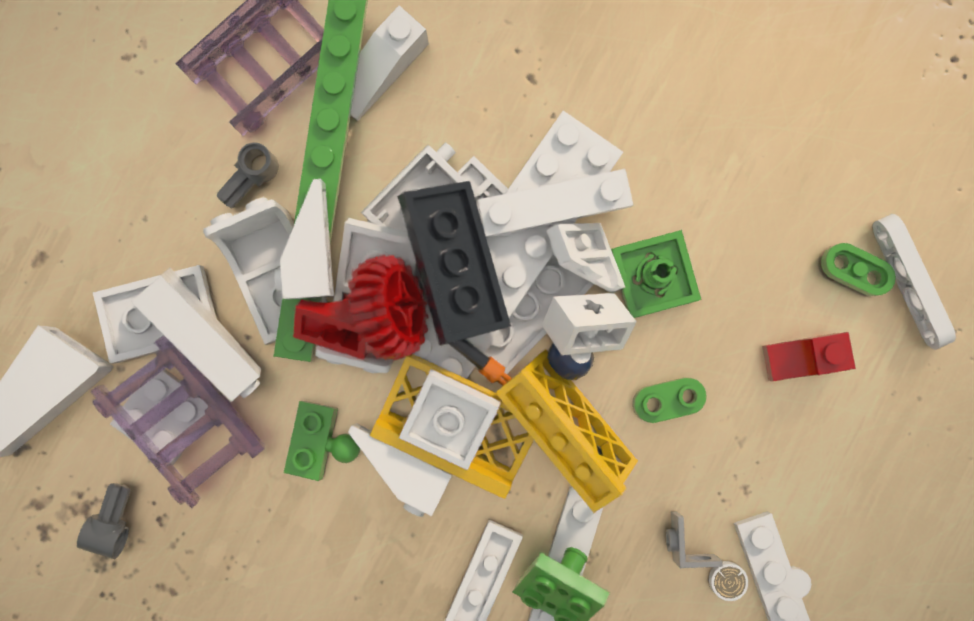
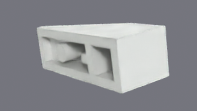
[351,5,429,121]
[274,179,334,299]
[348,423,452,517]

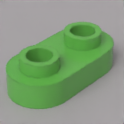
[821,243,896,296]
[632,378,706,423]

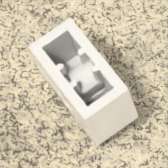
[542,293,636,355]

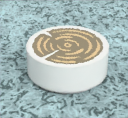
[708,561,748,601]

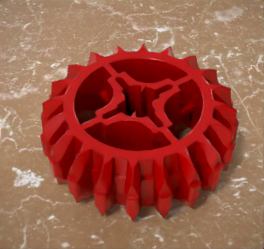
[346,255,429,361]

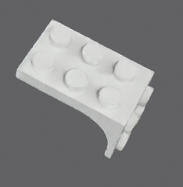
[203,198,328,345]
[315,218,417,373]

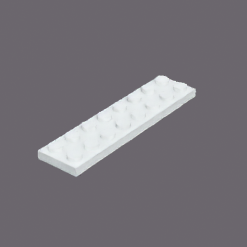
[403,111,623,379]

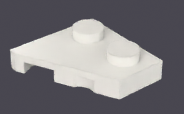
[547,223,625,293]

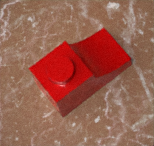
[293,299,368,360]
[762,332,856,381]

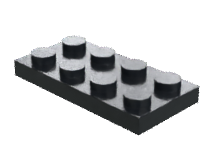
[397,181,511,346]

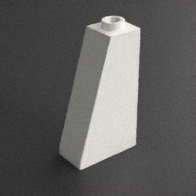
[131,268,261,402]
[0,325,114,457]

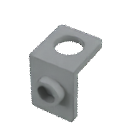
[666,511,723,568]

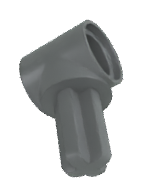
[217,142,279,208]
[77,483,130,560]

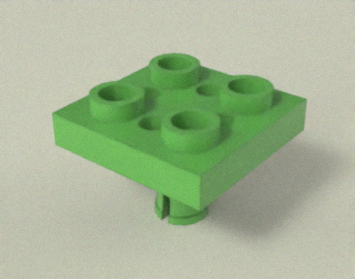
[611,230,701,318]
[512,547,610,621]

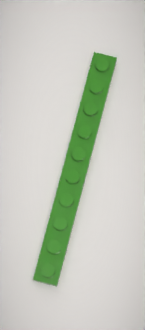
[273,0,368,362]

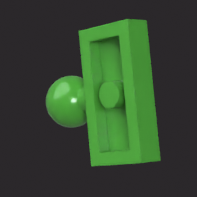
[284,401,360,481]

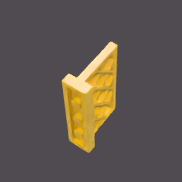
[495,349,638,513]
[369,354,534,499]

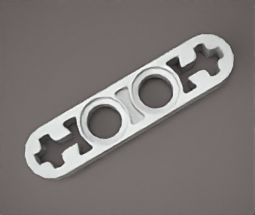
[873,214,956,350]

